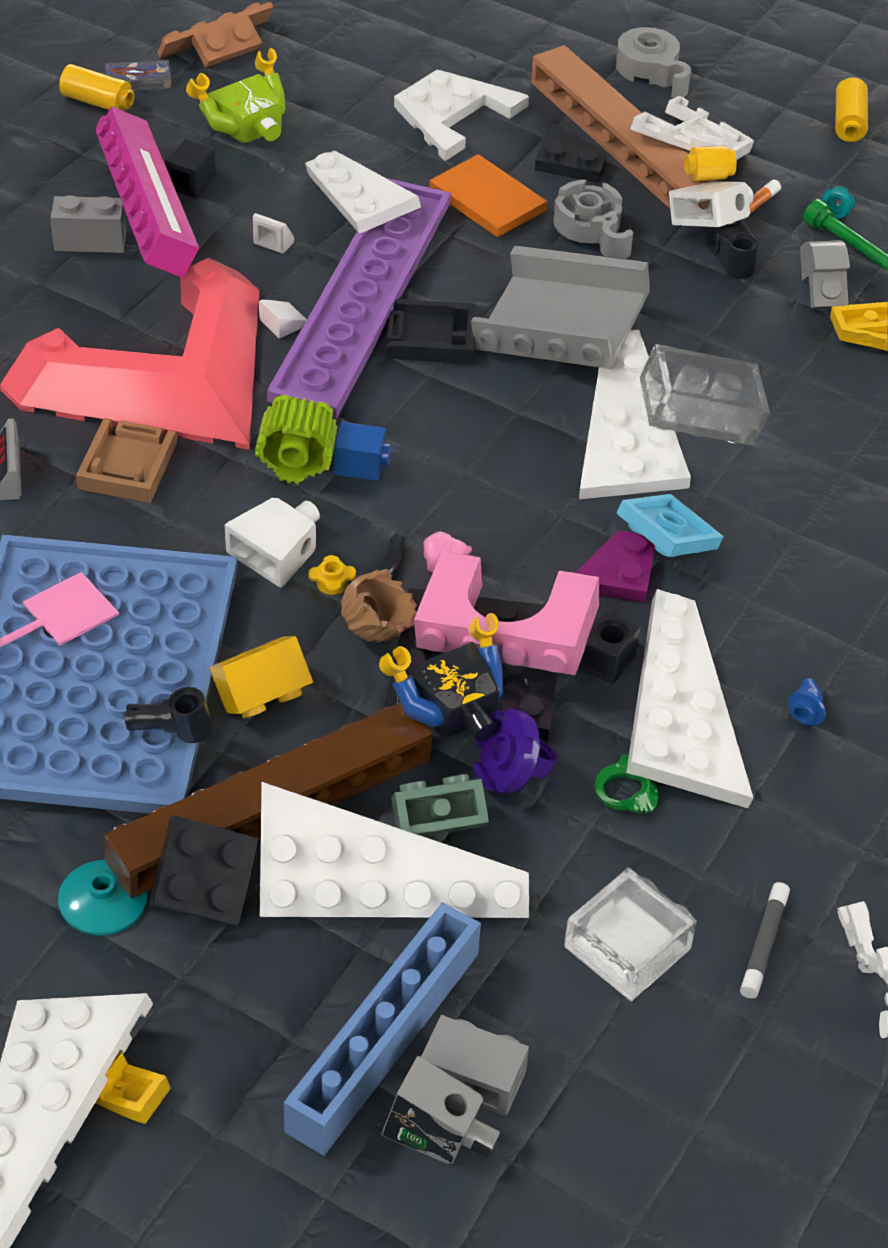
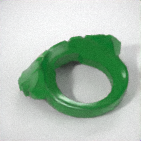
[595,755,659,814]

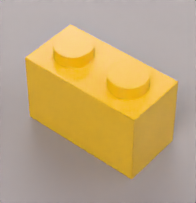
[209,636,313,718]

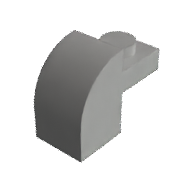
[800,240,850,310]

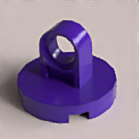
[474,708,558,794]

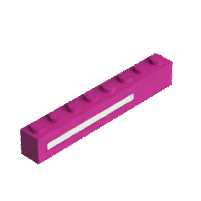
[96,106,199,278]

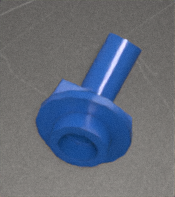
[788,678,826,726]

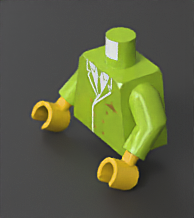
[186,48,285,143]

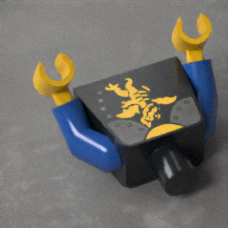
[379,613,503,742]

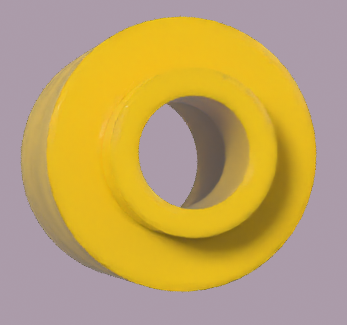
[684,145,737,181]

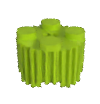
[255,394,337,484]

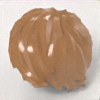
[341,569,417,643]

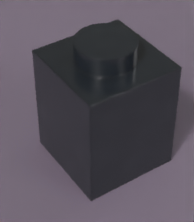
[165,139,216,198]

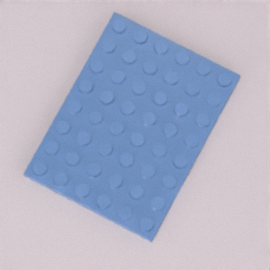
[0,535,238,814]

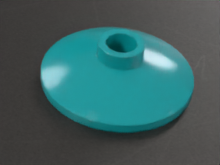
[58,860,148,936]

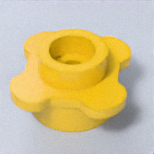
[308,555,356,595]

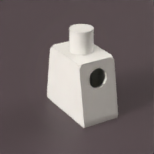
[669,182,753,227]
[225,498,320,588]

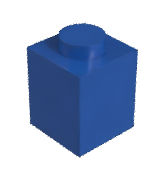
[334,422,392,481]

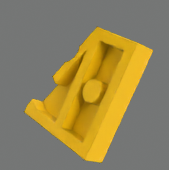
[830,302,888,351]

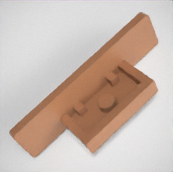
[157,2,274,68]

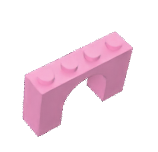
[414,551,599,675]

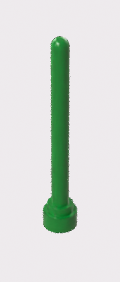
[803,199,888,271]

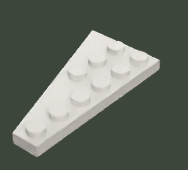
[626,589,753,808]

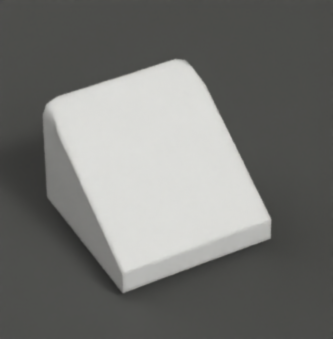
[253,213,294,254]
[259,300,307,339]

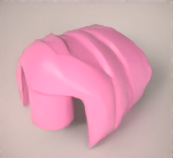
[423,531,472,572]

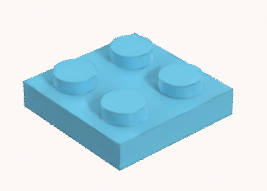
[617,494,724,557]

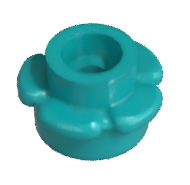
[822,186,855,219]

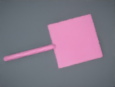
[0,572,119,648]

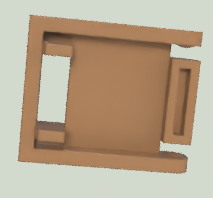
[76,418,178,503]

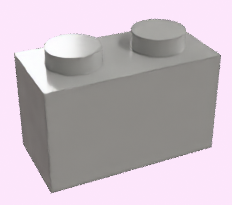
[51,195,126,253]
[421,1015,529,1117]

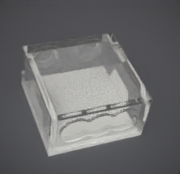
[564,868,696,1002]

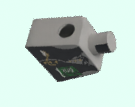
[381,1056,500,1164]

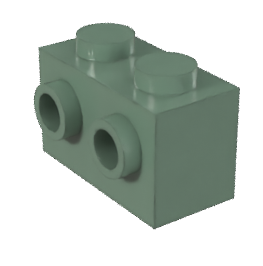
[391,774,489,837]

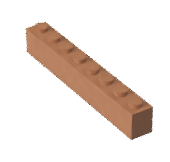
[531,45,717,209]

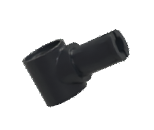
[124,687,214,743]

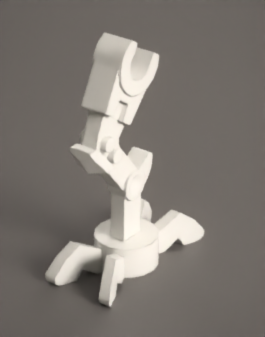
[837,901,888,1039]

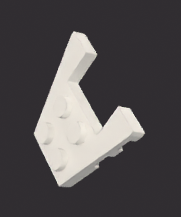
[394,69,529,161]
[630,96,754,160]

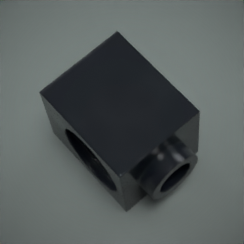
[578,611,640,685]

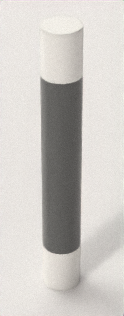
[740,882,790,999]

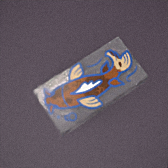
[105,60,171,90]

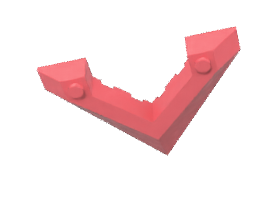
[0,258,259,450]

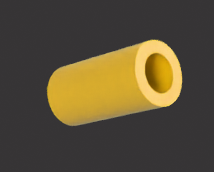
[59,64,134,111]
[835,78,868,142]

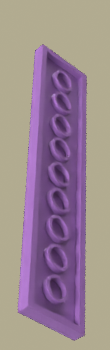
[267,178,451,419]

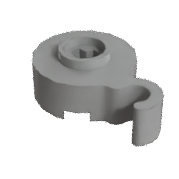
[616,27,691,99]
[554,180,633,259]

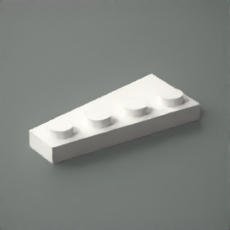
[305,151,421,234]

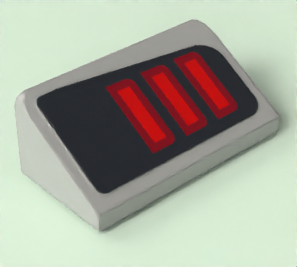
[0,419,22,500]

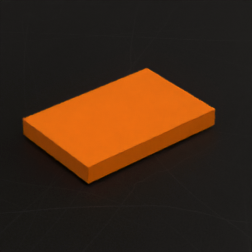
[429,154,547,238]

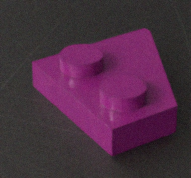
[576,530,655,602]

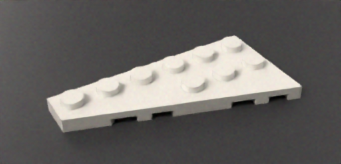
[579,330,691,499]
[260,782,529,918]
[0,993,153,1248]

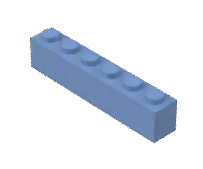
[283,902,481,1156]

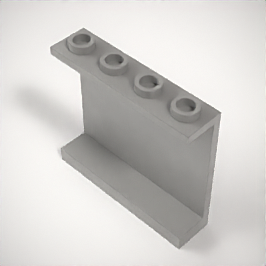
[471,246,650,369]

